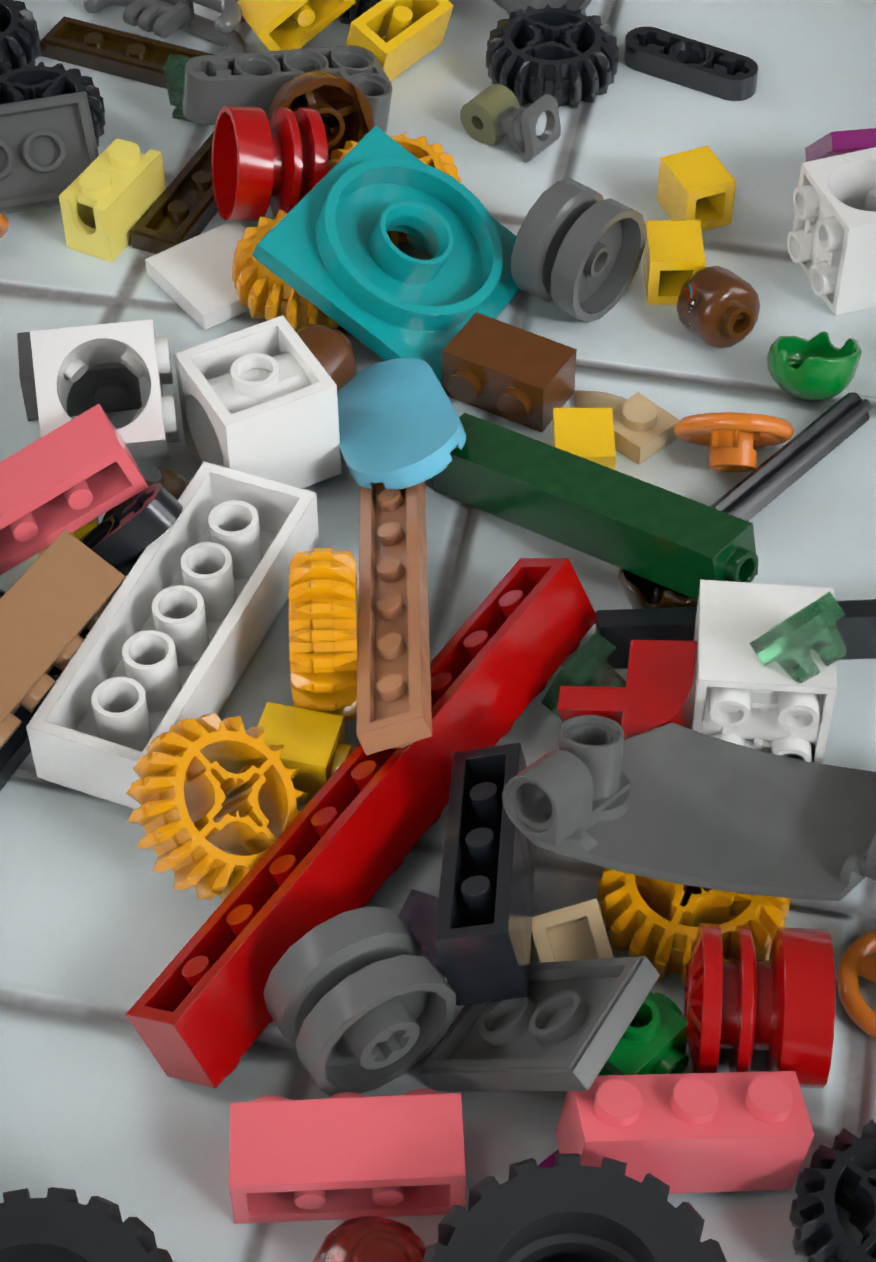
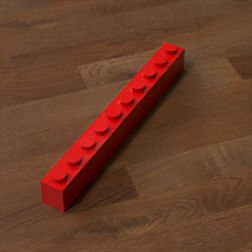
[125,558,596,1088]

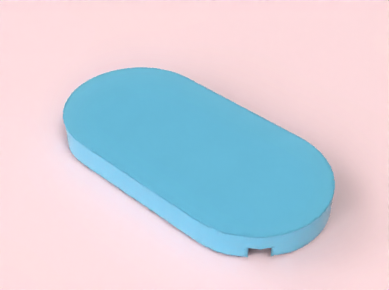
[337,358,466,490]

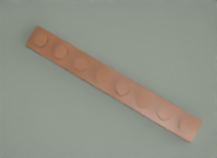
[356,481,432,756]

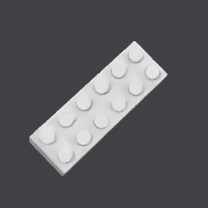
[26,462,320,809]

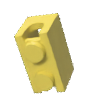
[59,138,166,262]

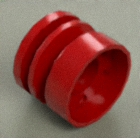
[211,106,329,221]
[683,923,835,1089]

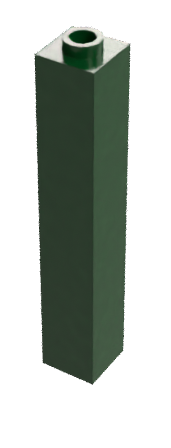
[432,413,758,600]

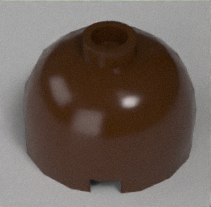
[267,70,374,161]

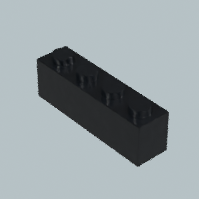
[434,743,536,1006]

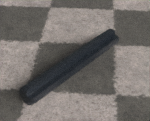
[710,392,872,521]

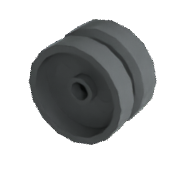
[511,178,646,323]
[263,906,457,1096]

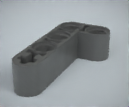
[182,46,393,132]

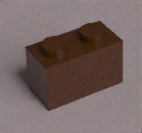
[442,312,577,433]

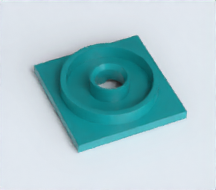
[251,125,522,384]

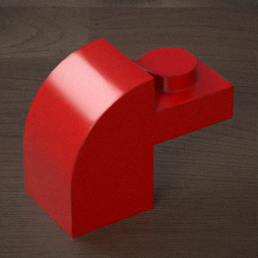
[557,640,698,740]

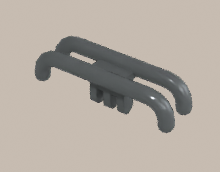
[83,0,245,54]

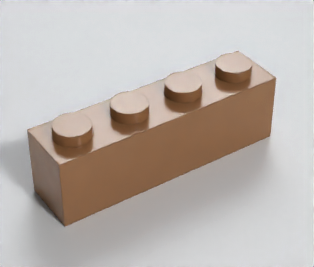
[0,529,126,749]

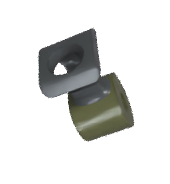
[460,84,561,163]

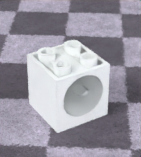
[787,147,876,316]
[174,315,342,489]
[30,319,180,462]
[691,580,837,764]

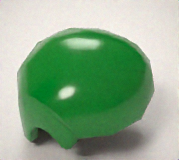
[767,331,862,400]

